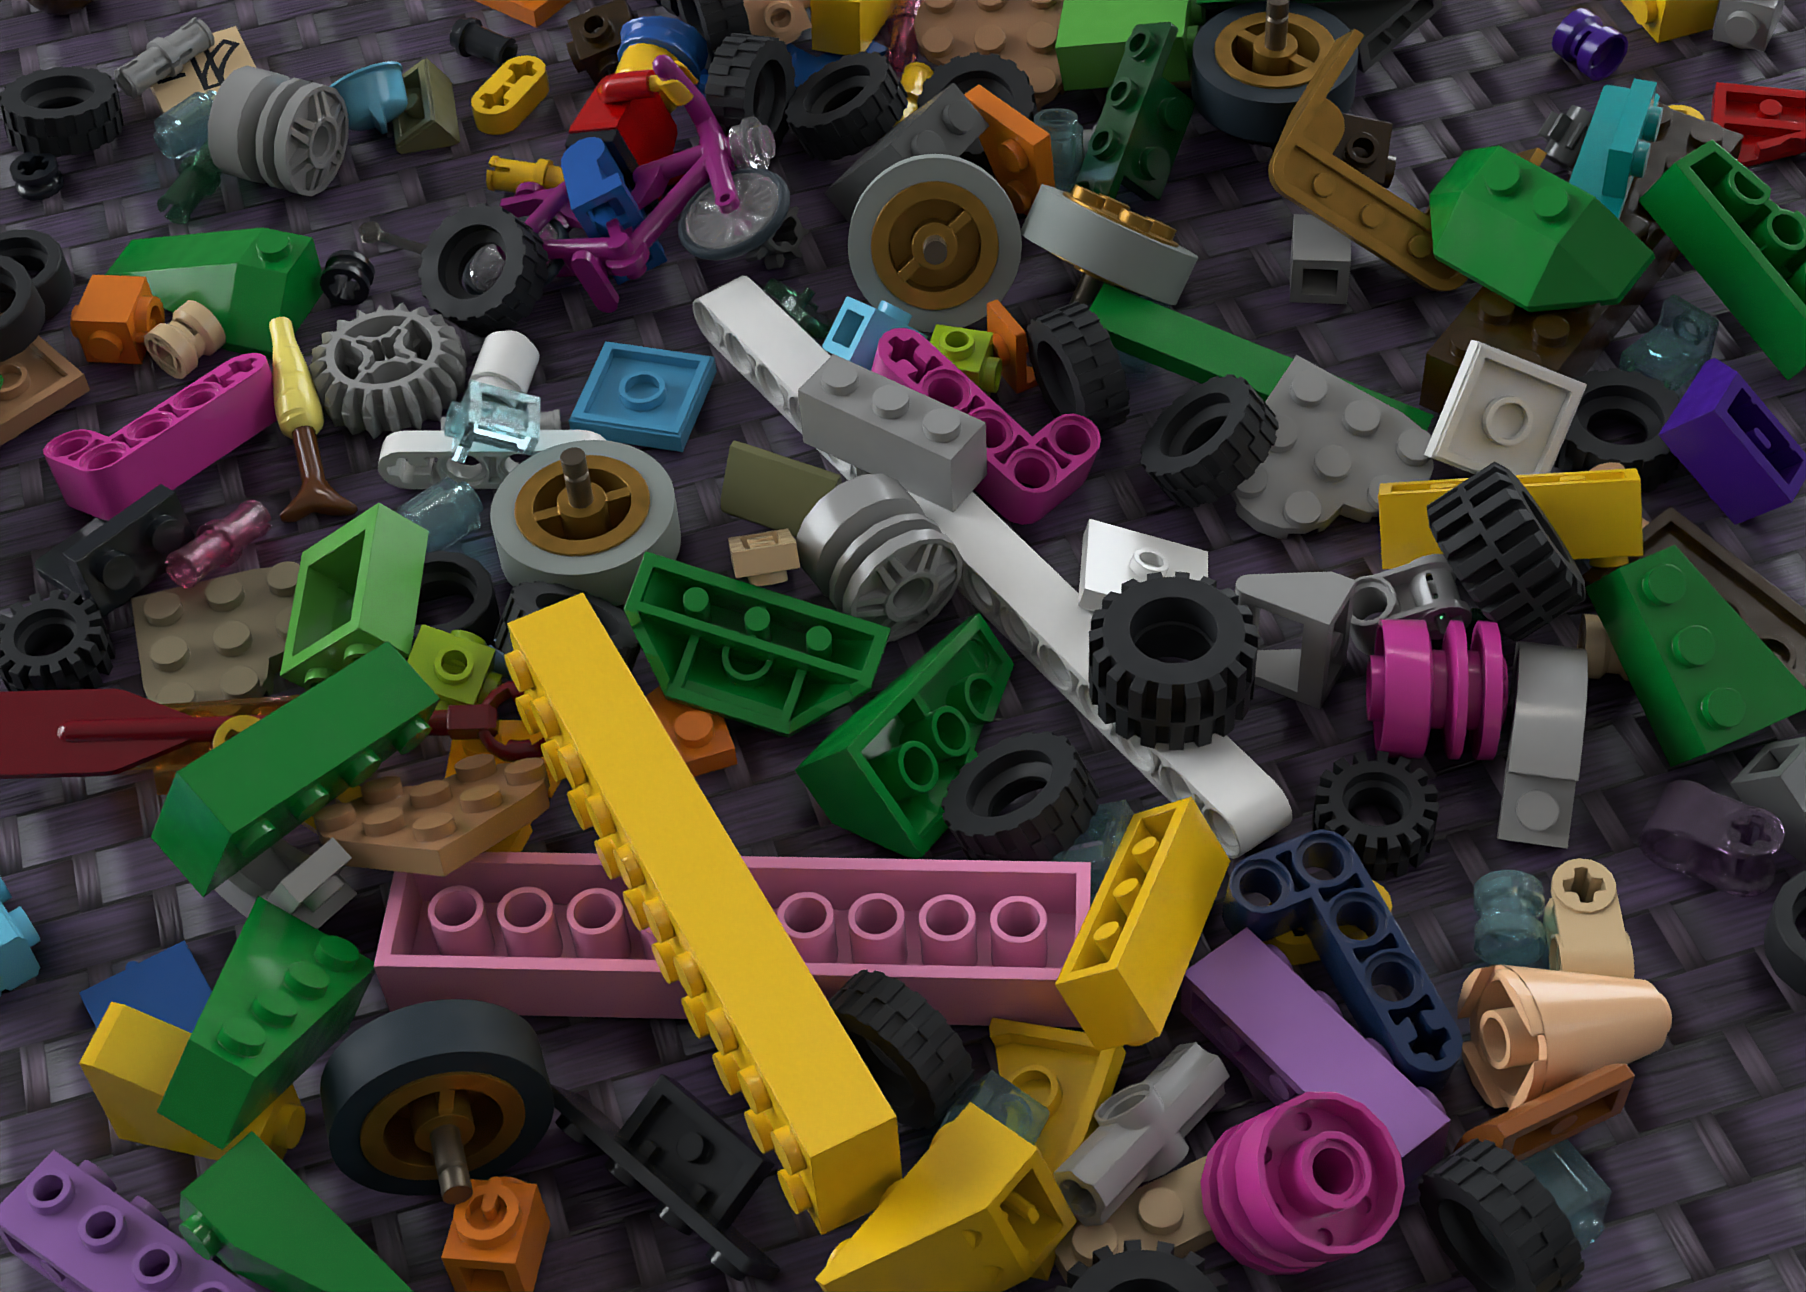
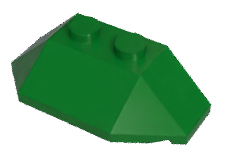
[1429,145,1655,312]
[624,551,891,738]

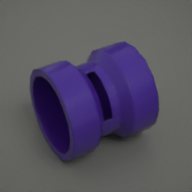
[1552,8,1628,81]

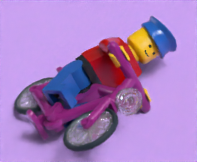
[463,16,790,313]

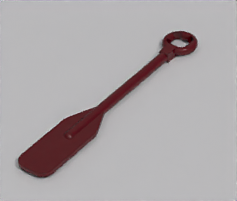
[0,680,546,779]

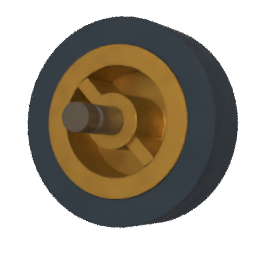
[1191,0,1358,143]
[320,999,554,1204]

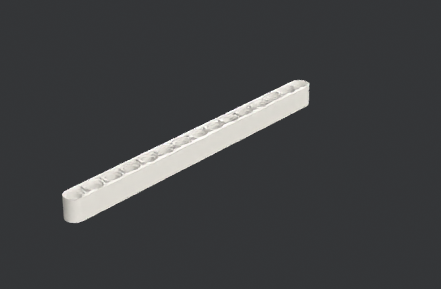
[693,276,1292,859]

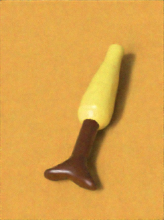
[269,317,358,523]

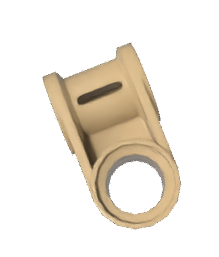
[1543,858,1634,979]

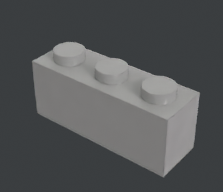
[798,354,987,512]

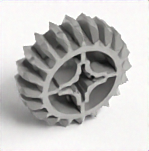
[309,303,468,439]

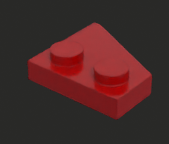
[1711,82,1806,167]

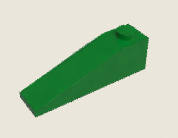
[179,1131,414,1292]

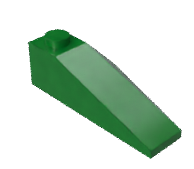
[105,228,323,360]
[795,613,1014,859]

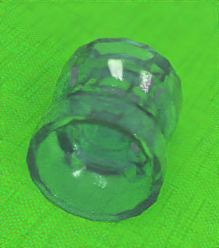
[1473,870,1546,967]

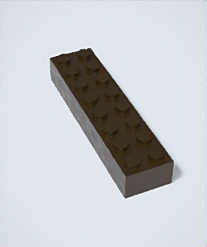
[1419,103,1744,414]

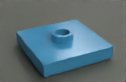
[569,341,717,452]

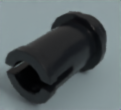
[449,17,518,68]

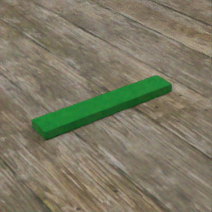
[1089,283,1433,431]

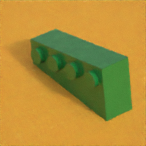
[1638,139,1806,381]

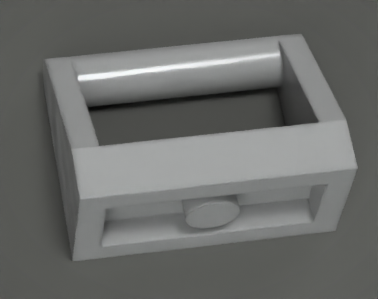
[1235,571,1356,709]

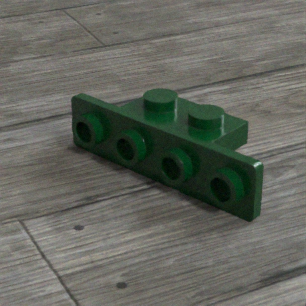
[1070,22,1196,201]

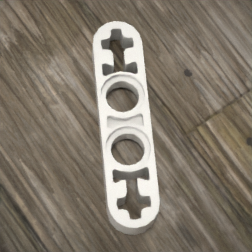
[378,430,607,489]

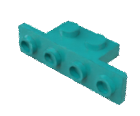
[1569,78,1663,219]

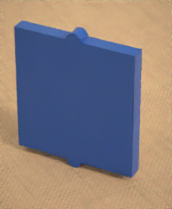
[79,940,212,1033]

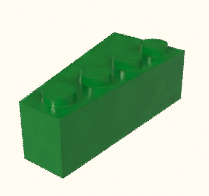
[151,641,440,898]
[157,896,375,1150]

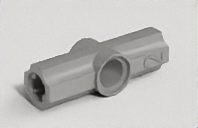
[1054,1042,1230,1226]

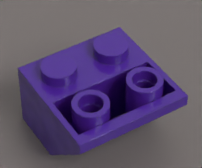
[1658,357,1806,525]

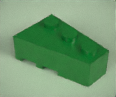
[1585,545,1806,767]

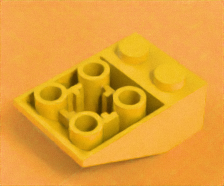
[815,1102,1077,1292]

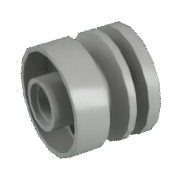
[208,65,349,196]
[795,474,963,642]

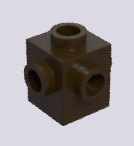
[566,0,636,86]
[1333,113,1396,189]

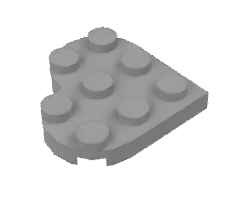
[1230,355,1434,539]

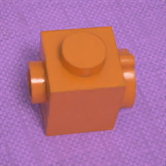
[70,275,165,364]
[441,1176,551,1292]

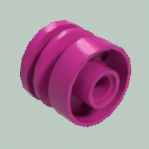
[1366,619,1508,760]
[1200,1092,1405,1275]

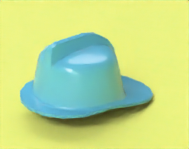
[329,61,408,135]

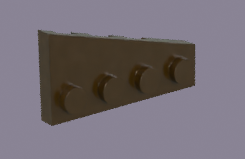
[1582,507,1806,689]

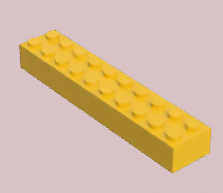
[504,592,903,1236]

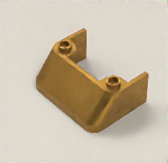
[1268,29,1547,291]

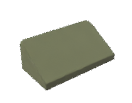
[392,58,461,154]
[721,440,842,537]

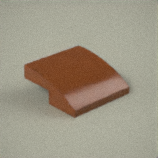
[1453,1063,1635,1161]

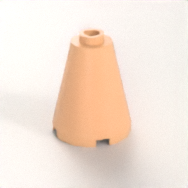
[1457,964,1672,1111]

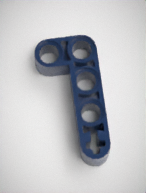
[1222,830,1463,1095]

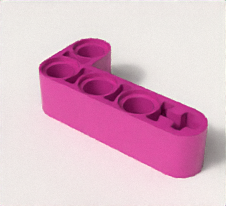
[871,328,1101,525]
[43,353,277,521]

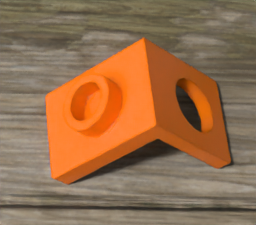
[986,299,1038,394]

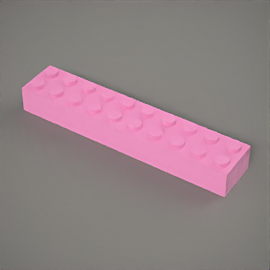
[374,852,1091,1028]

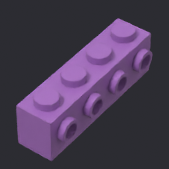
[0,1150,272,1292]

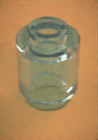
[154,90,217,163]
[1034,108,1083,192]
[397,477,483,553]

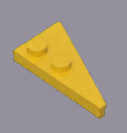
[989,1017,1126,1281]

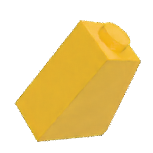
[79,1002,306,1161]

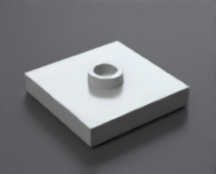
[1424,340,1587,475]
[1078,519,1208,611]

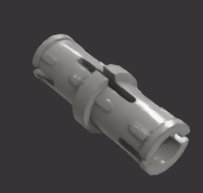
[114,17,215,99]

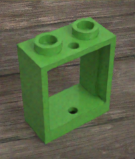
[280,503,429,691]

